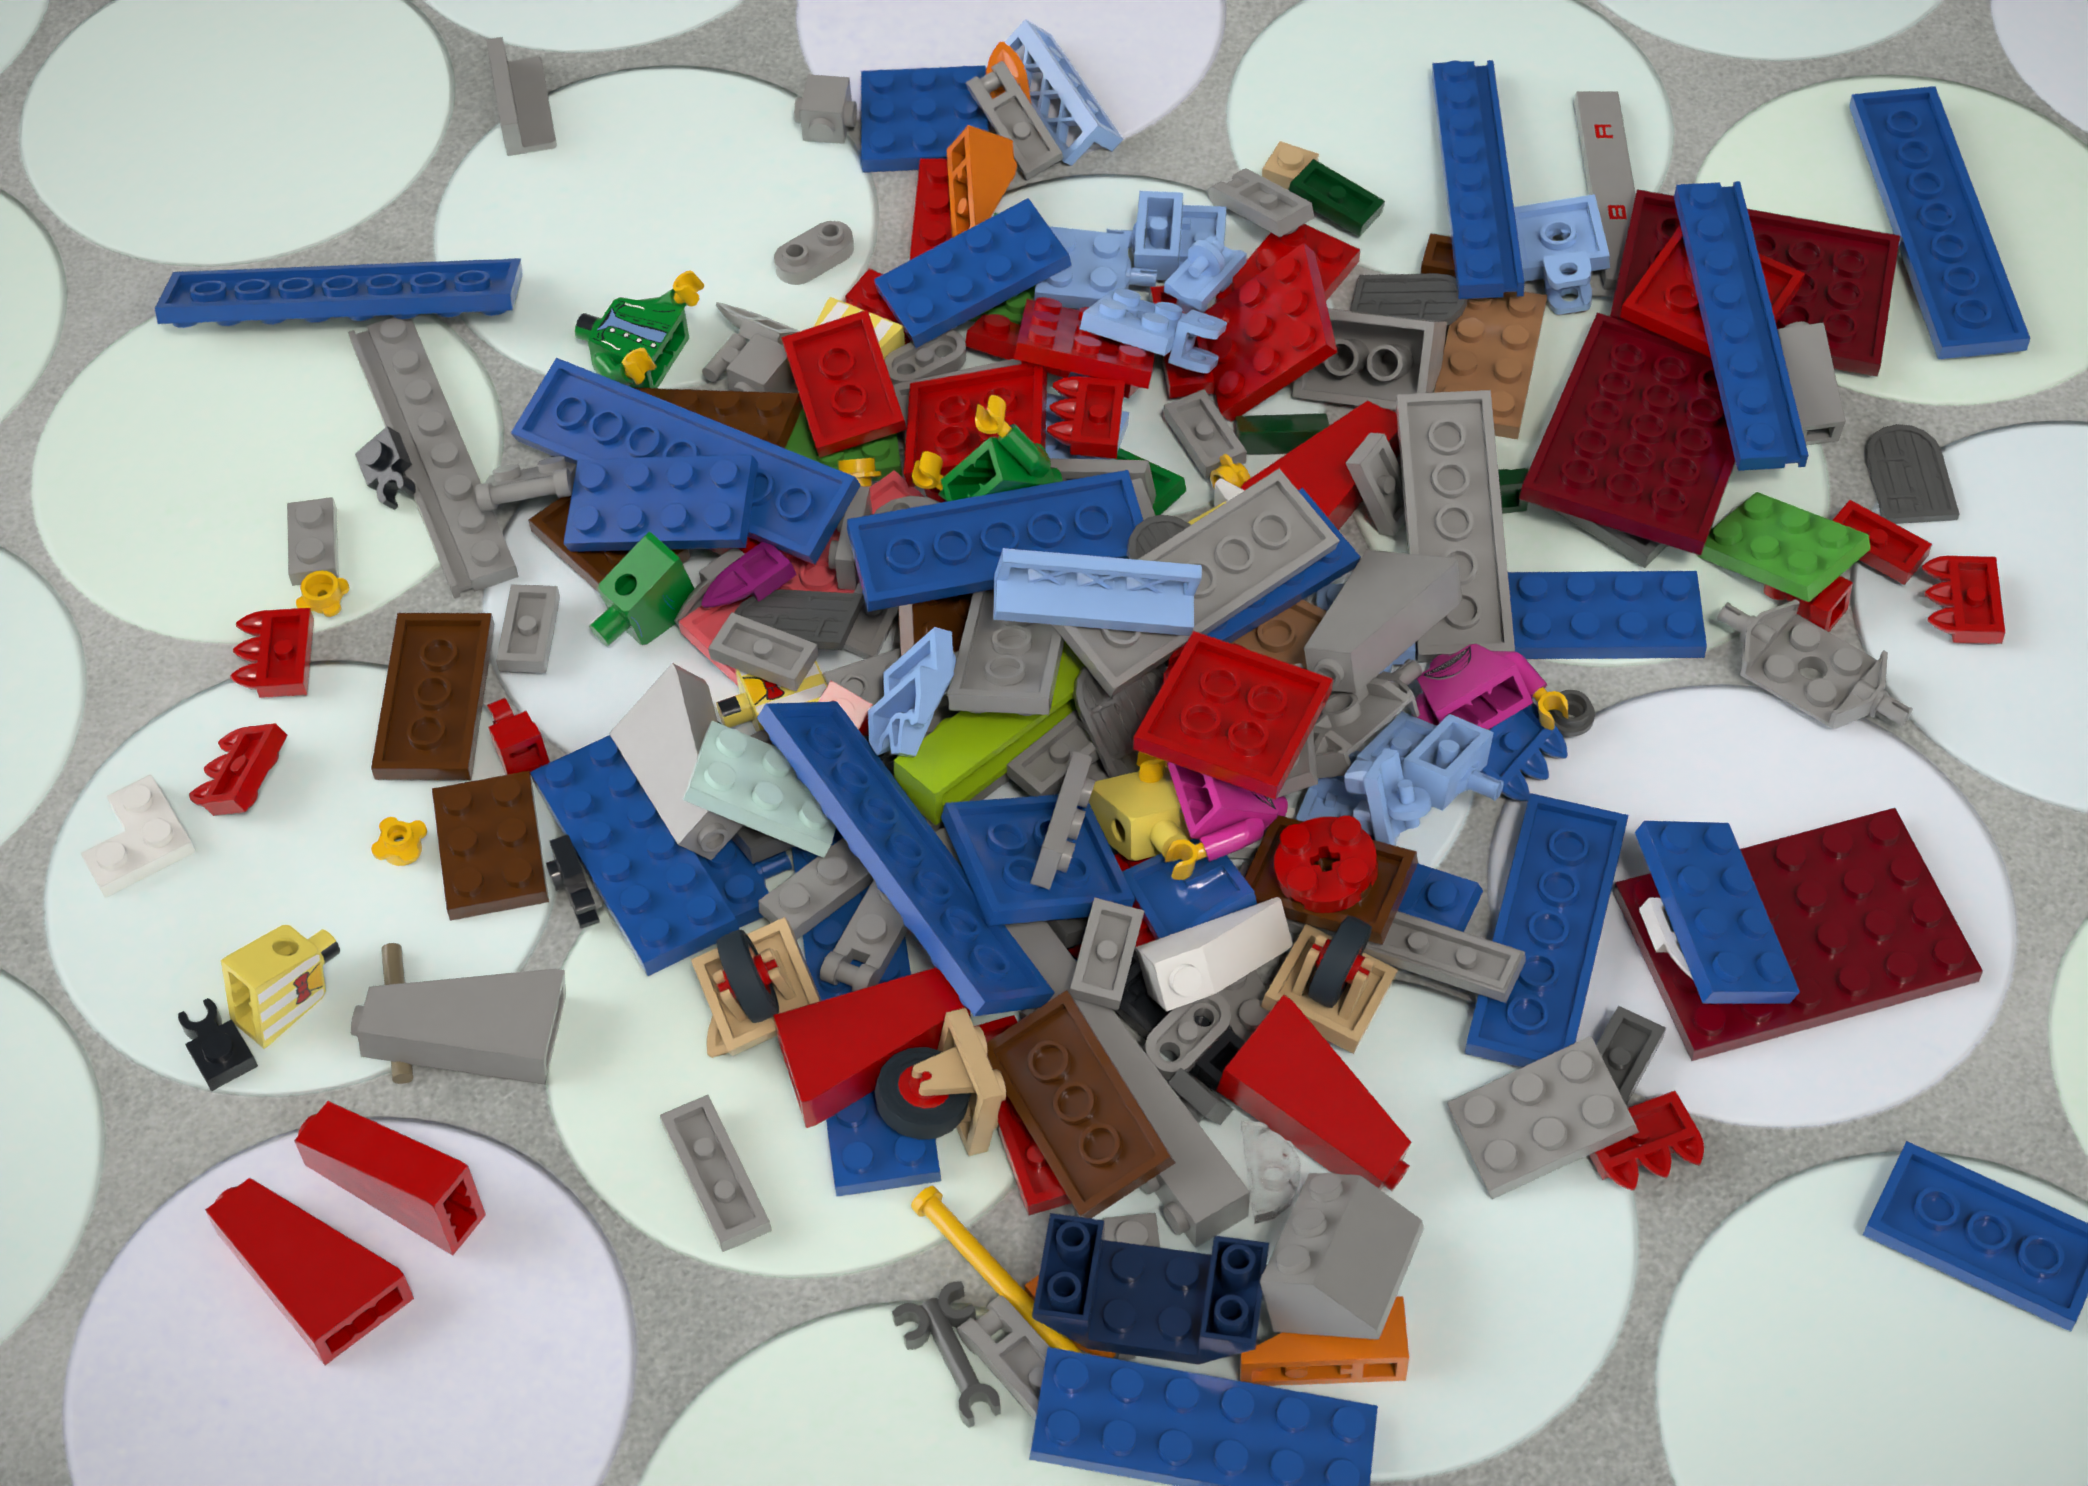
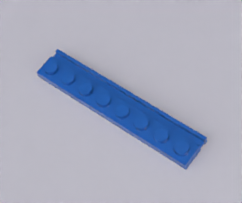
[1432,60,1525,299]
[1674,181,1809,471]

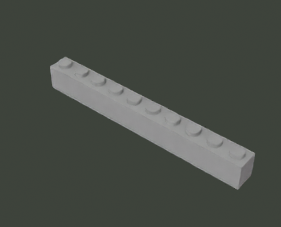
[935,827,1250,1248]

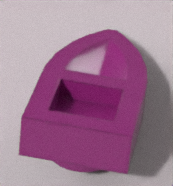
[701,542,797,608]

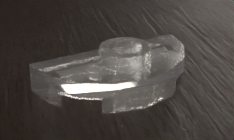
[1241,1121,1301,1224]

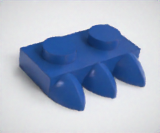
[1480,702,1568,802]

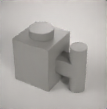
[702,333,795,393]

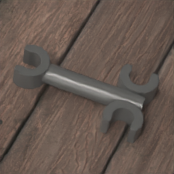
[892,1281,1001,1428]

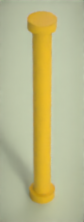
[911,1186,1083,1353]

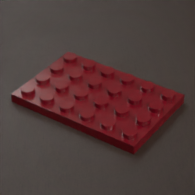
[1610,189,1900,377]
[1519,313,1736,556]
[1613,808,1983,1061]

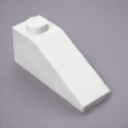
[1135,897,1293,1011]

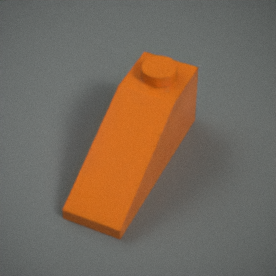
[947,125,1017,238]
[1240,1296,1409,1386]

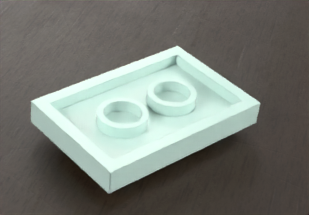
[683,721,836,858]

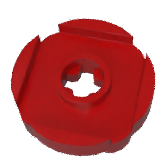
[1274,815,1378,913]

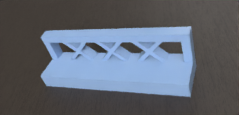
[1005,19,1124,166]
[993,548,1202,636]

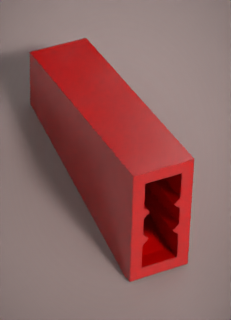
[1240,400,1400,530]
[773,967,971,1128]
[1217,994,1412,1191]
[294,1101,486,1256]
[205,1177,414,1365]

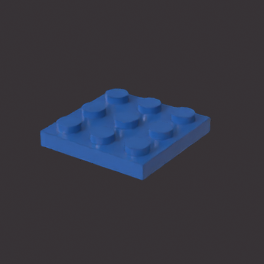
[861,65,989,172]
[941,794,1135,926]

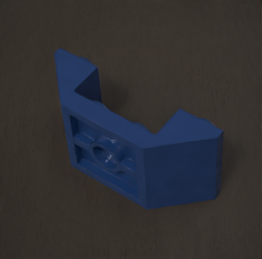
[1032,1213,1269,1365]

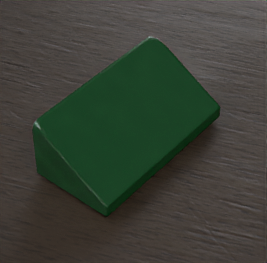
[1236,413,1329,455]

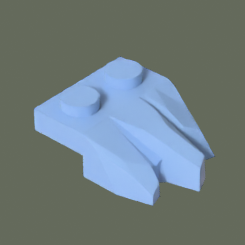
[868,627,956,758]

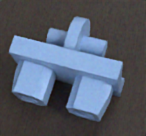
[1164,235,1247,314]
[1344,748,1432,845]

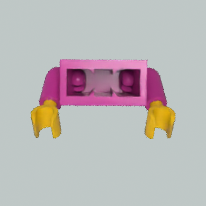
[1411,643,1568,730]
[1137,751,1288,880]

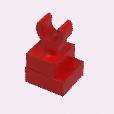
[1764,576,1853,632]
[487,698,550,775]

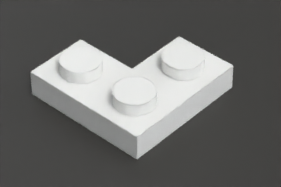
[80,774,196,898]

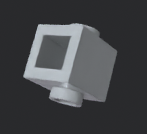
[794,74,857,144]

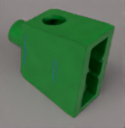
[589,531,695,647]

